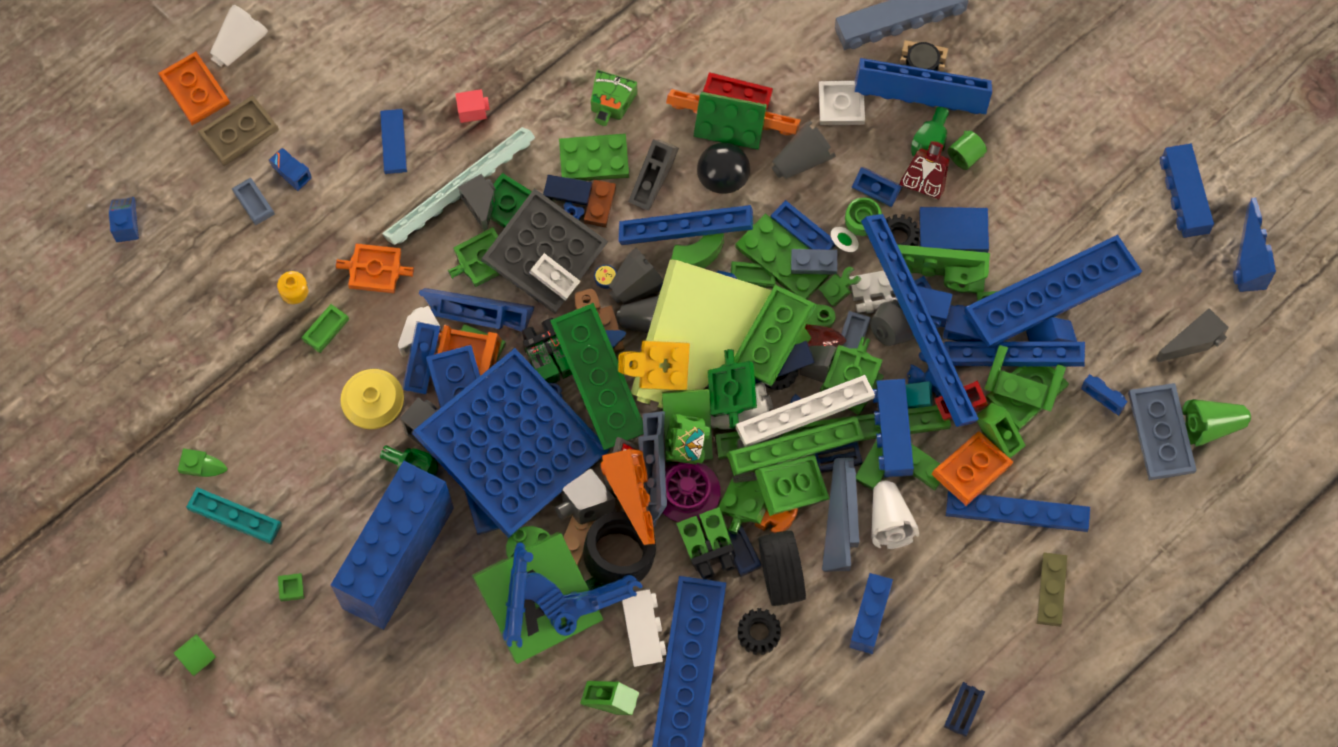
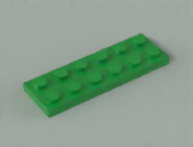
[550,303,644,451]

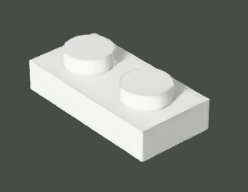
[529,253,580,301]

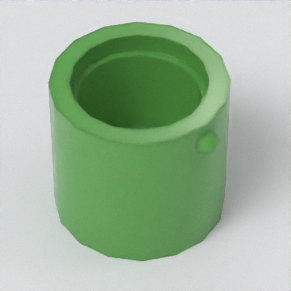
[947,130,987,170]
[174,634,216,677]

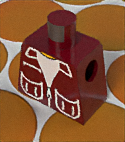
[899,141,949,200]

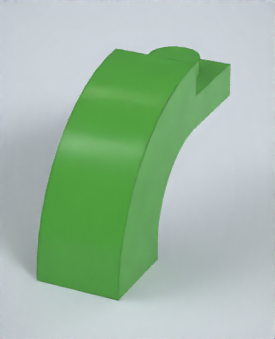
[671,209,724,269]

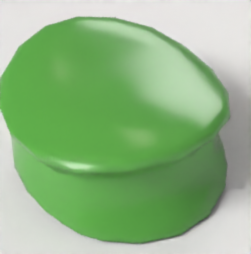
[845,197,882,236]

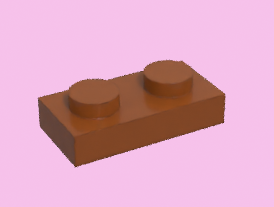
[584,180,616,228]

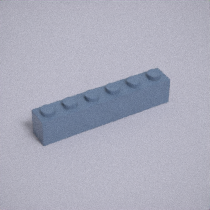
[835,0,968,50]

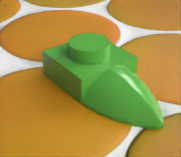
[178,448,228,477]

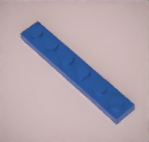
[619,205,753,245]
[944,342,1085,367]
[945,491,1090,532]

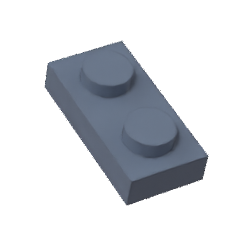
[791,249,837,274]

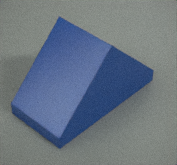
[1026,317,1077,342]

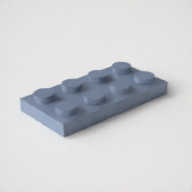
[1128,383,1197,480]

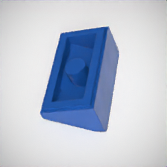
[851,167,903,207]

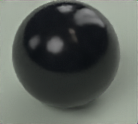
[697,143,750,194]

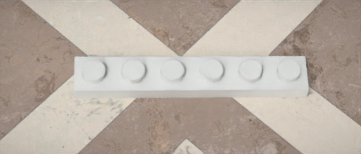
[736,375,875,447]

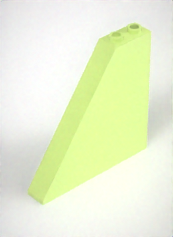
[631,260,772,408]

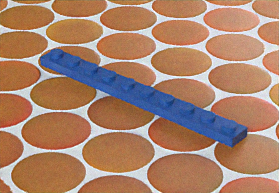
[861,214,979,427]

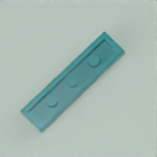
[186,487,282,545]

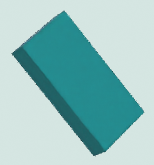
[905,381,933,409]

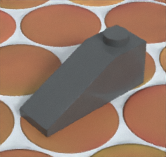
[628,139,679,211]
[1156,308,1229,362]

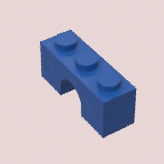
[849,573,893,654]

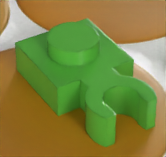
[819,267,862,307]

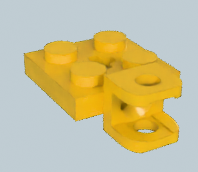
[618,341,690,390]

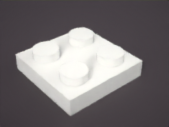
[819,81,865,125]

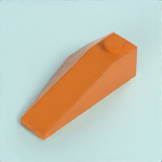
[601,449,655,545]

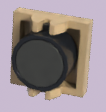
[900,40,948,72]

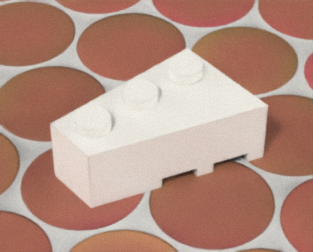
[622,588,666,667]

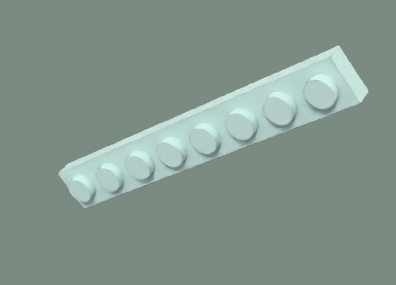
[382,127,535,245]

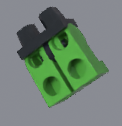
[676,507,736,580]

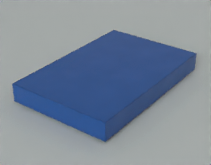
[919,207,989,253]

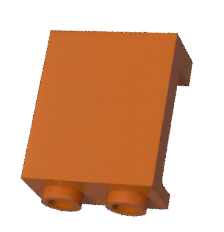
[434,325,502,376]

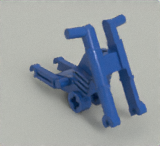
[502,542,643,648]

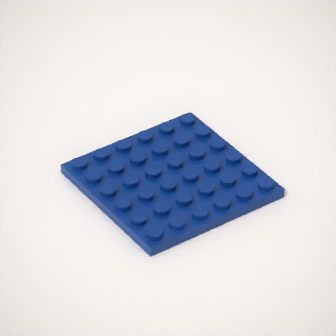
[412,348,610,538]

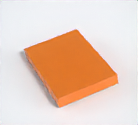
[158,51,231,126]
[931,431,1013,506]

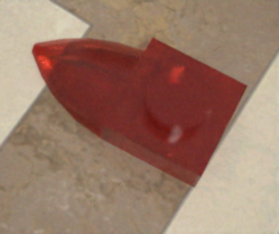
[805,324,846,347]

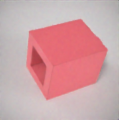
[455,89,490,123]

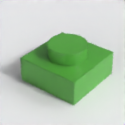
[278,573,305,602]

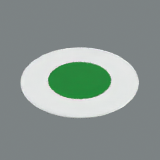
[831,227,859,252]

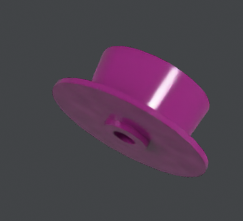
[662,462,721,522]

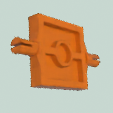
[336,244,414,293]

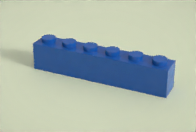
[855,58,992,114]

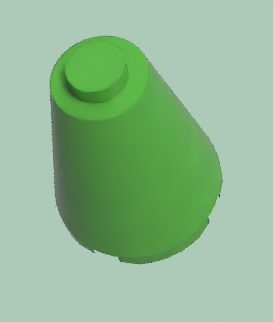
[1182,399,1251,446]

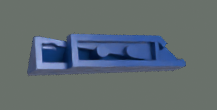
[419,288,534,332]

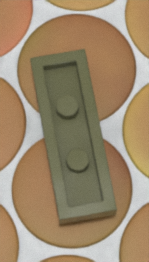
[1037,552,1067,627]

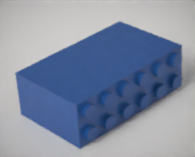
[330,461,454,630]

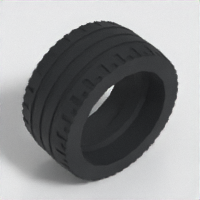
[583,511,656,585]
[758,531,806,606]

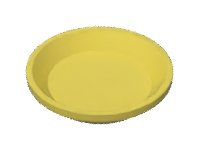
[341,369,404,429]

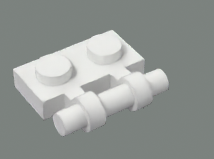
[850,271,897,314]

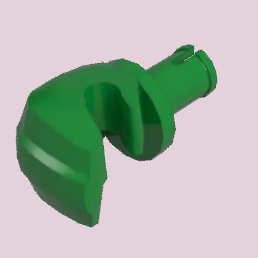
[911,107,949,157]
[380,445,439,476]

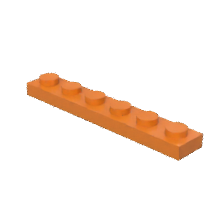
[666,89,801,135]

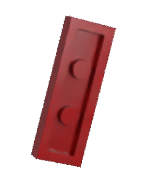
[703,72,773,111]

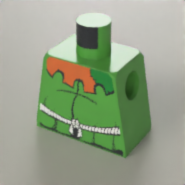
[591,70,638,126]

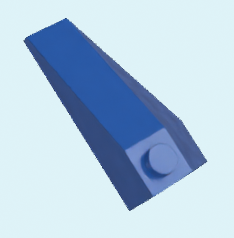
[1233,197,1276,292]

